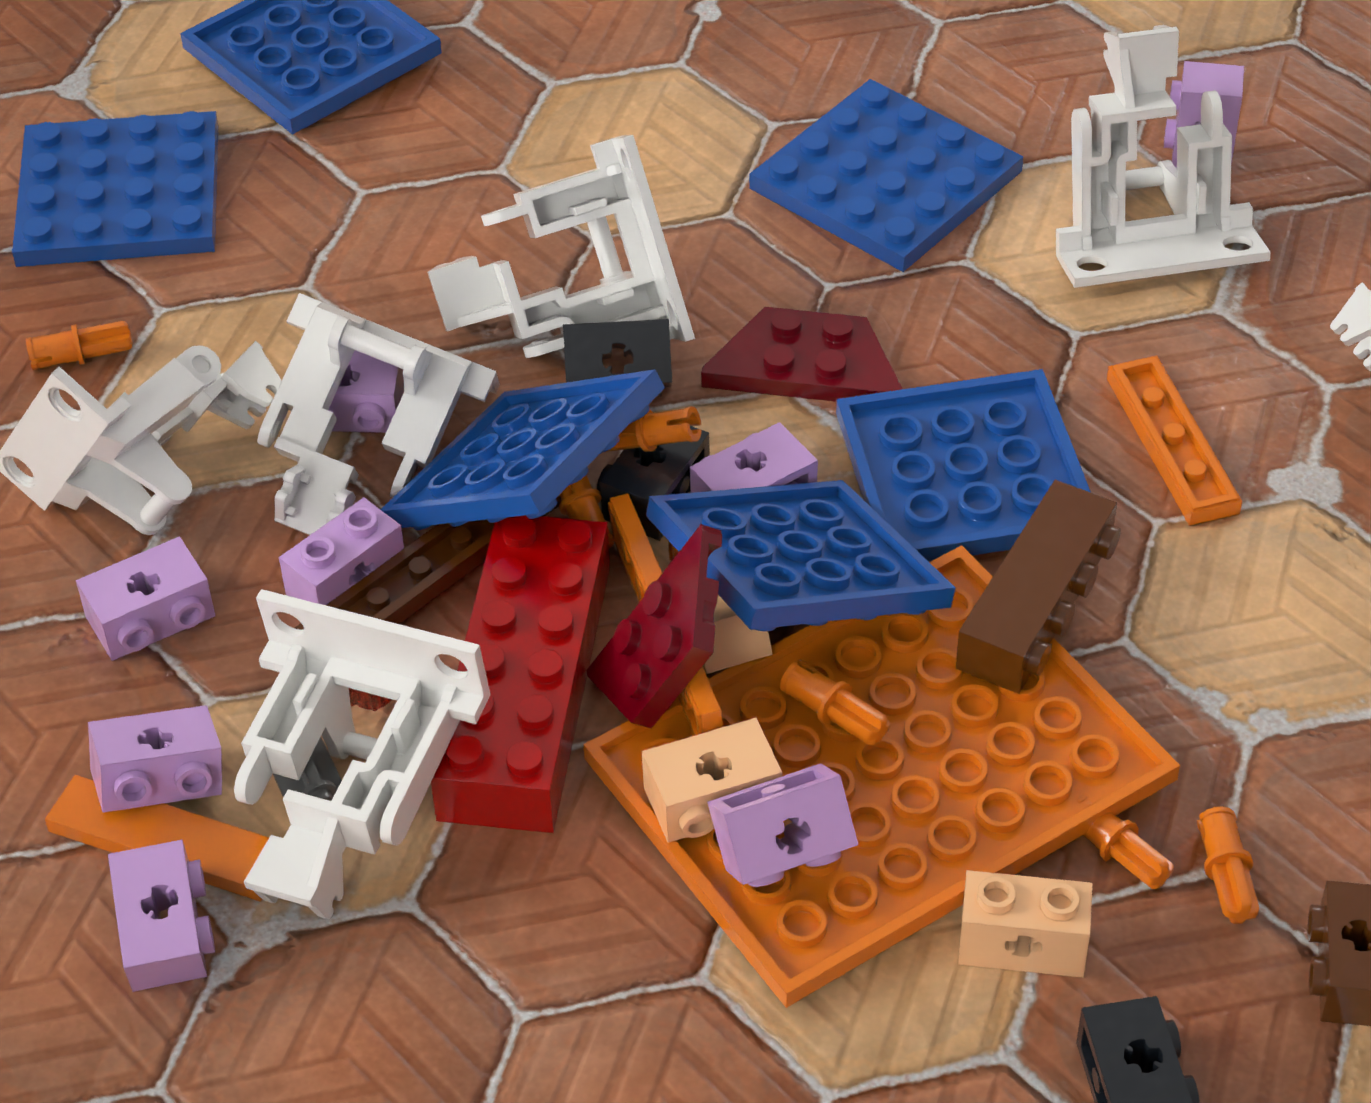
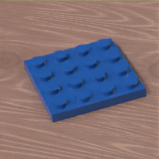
[180,0,442,135]
[749,79,1023,272]
[12,111,219,267]
[380,369,665,530]
[836,369,1091,562]
[646,480,956,631]

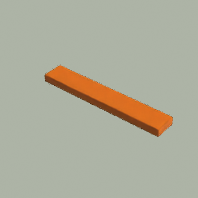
[608,494,723,736]

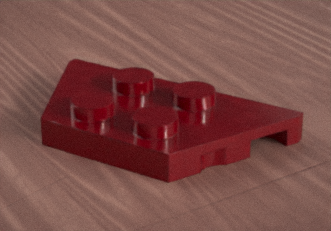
[701,307,903,402]
[586,524,722,729]

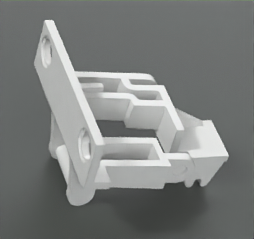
[1056,25,1271,288]
[427,135,695,358]
[257,293,500,535]
[0,341,282,535]
[234,589,491,919]

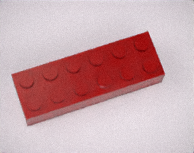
[431,515,610,833]

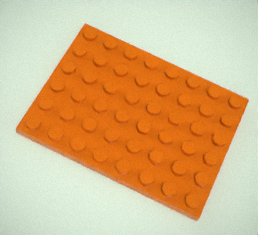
[583,545,1180,1008]

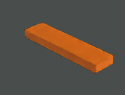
[1107,355,1242,526]
[45,775,269,902]

